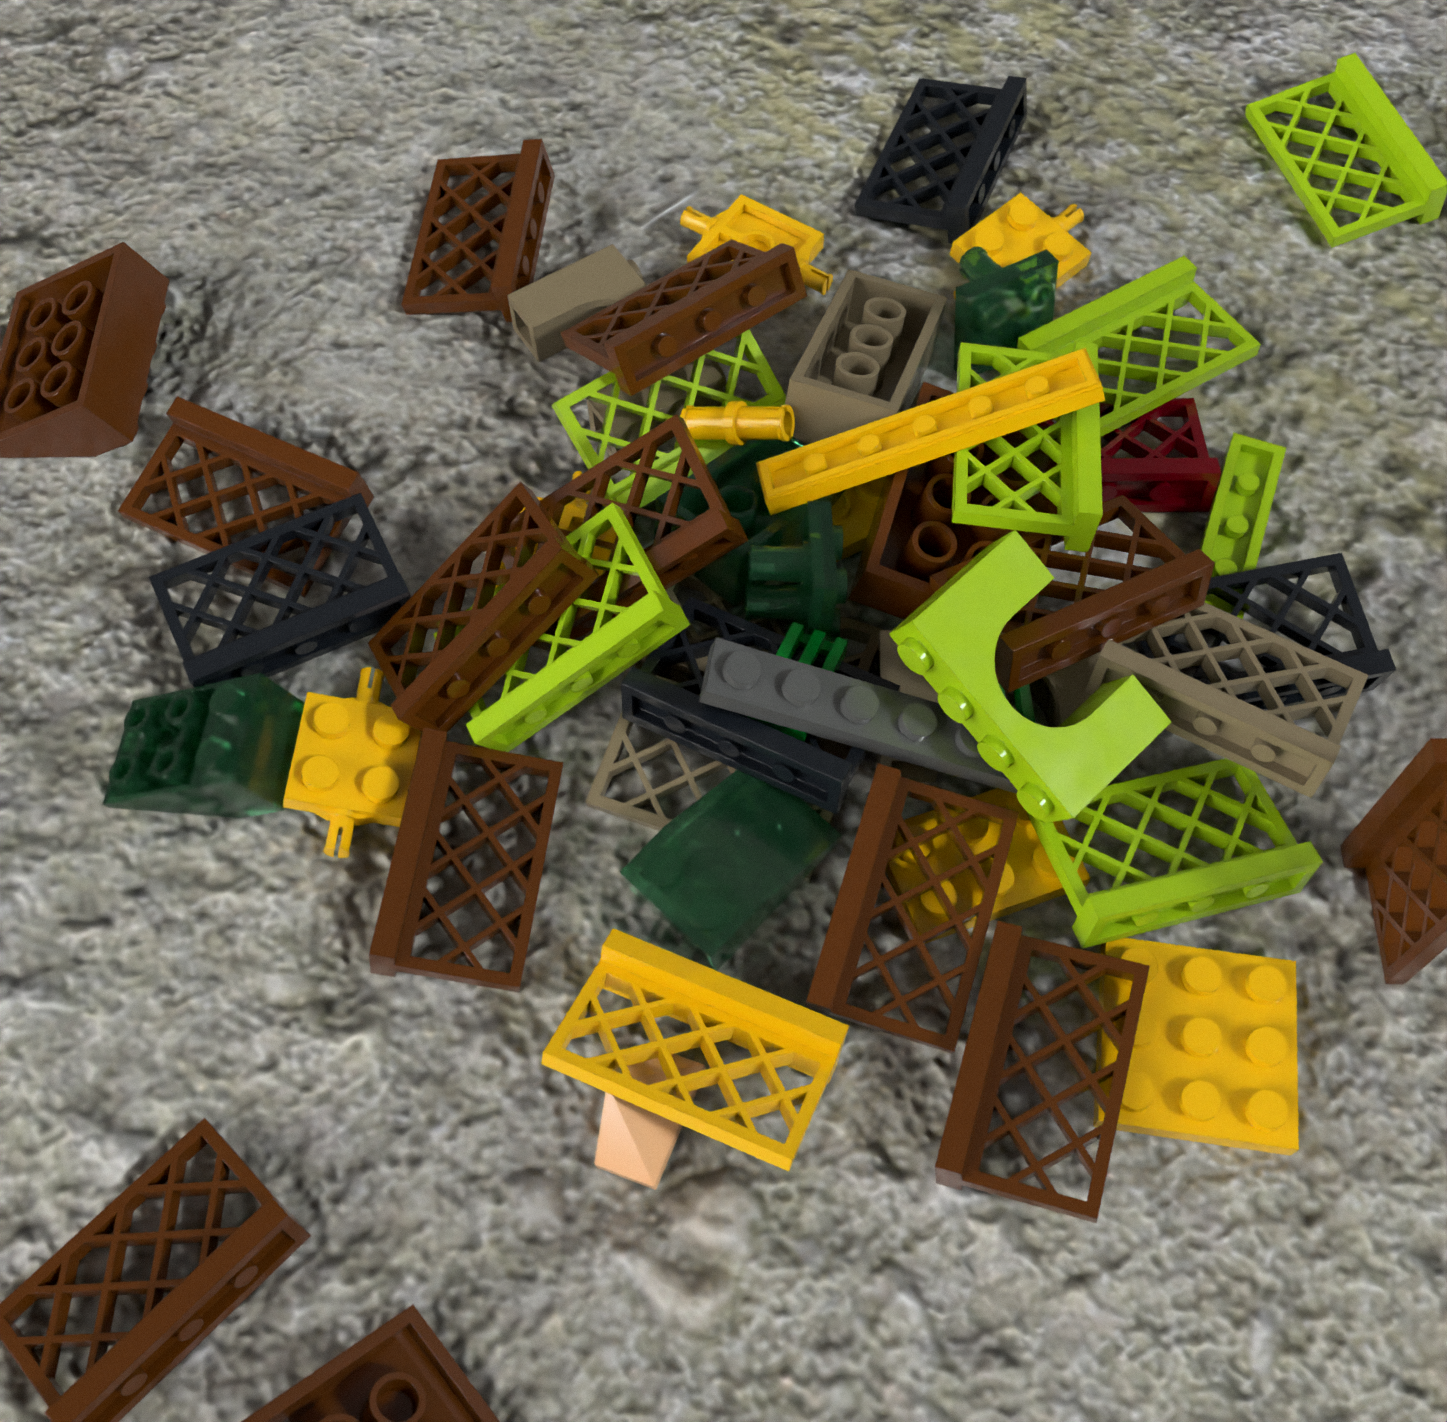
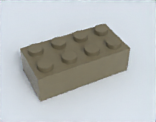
[785,269,948,444]

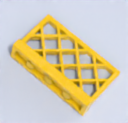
[541,928,849,1172]

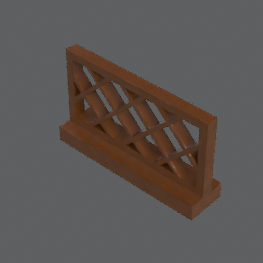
[401,139,555,322]
[561,239,807,396]
[118,396,374,598]
[502,414,748,651]
[368,482,599,732]
[930,495,1215,693]
[369,727,563,993]
[1340,738,1447,984]
[805,763,1019,1054]
[935,921,1150,1223]
[0,1118,311,1422]

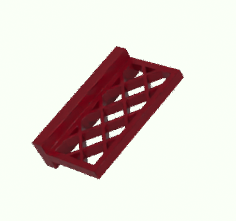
[1038,398,1221,512]

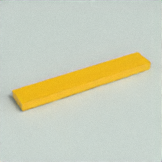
[756,348,1105,515]

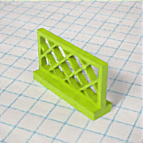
[1245,53,1447,248]
[1017,256,1261,437]
[551,329,786,513]
[952,341,1103,552]
[433,502,690,752]
[1027,758,1323,949]

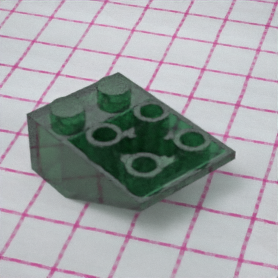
[102,673,305,818]

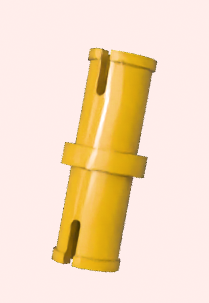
[680,401,795,445]

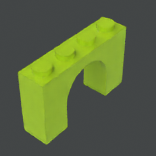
[889,530,1172,823]

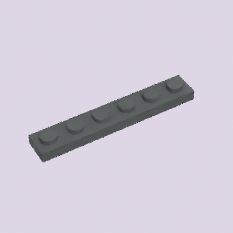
[699,637,1018,793]

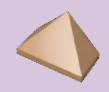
[594,1054,706,1190]

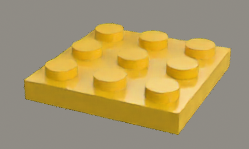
[1093,938,1299,1156]

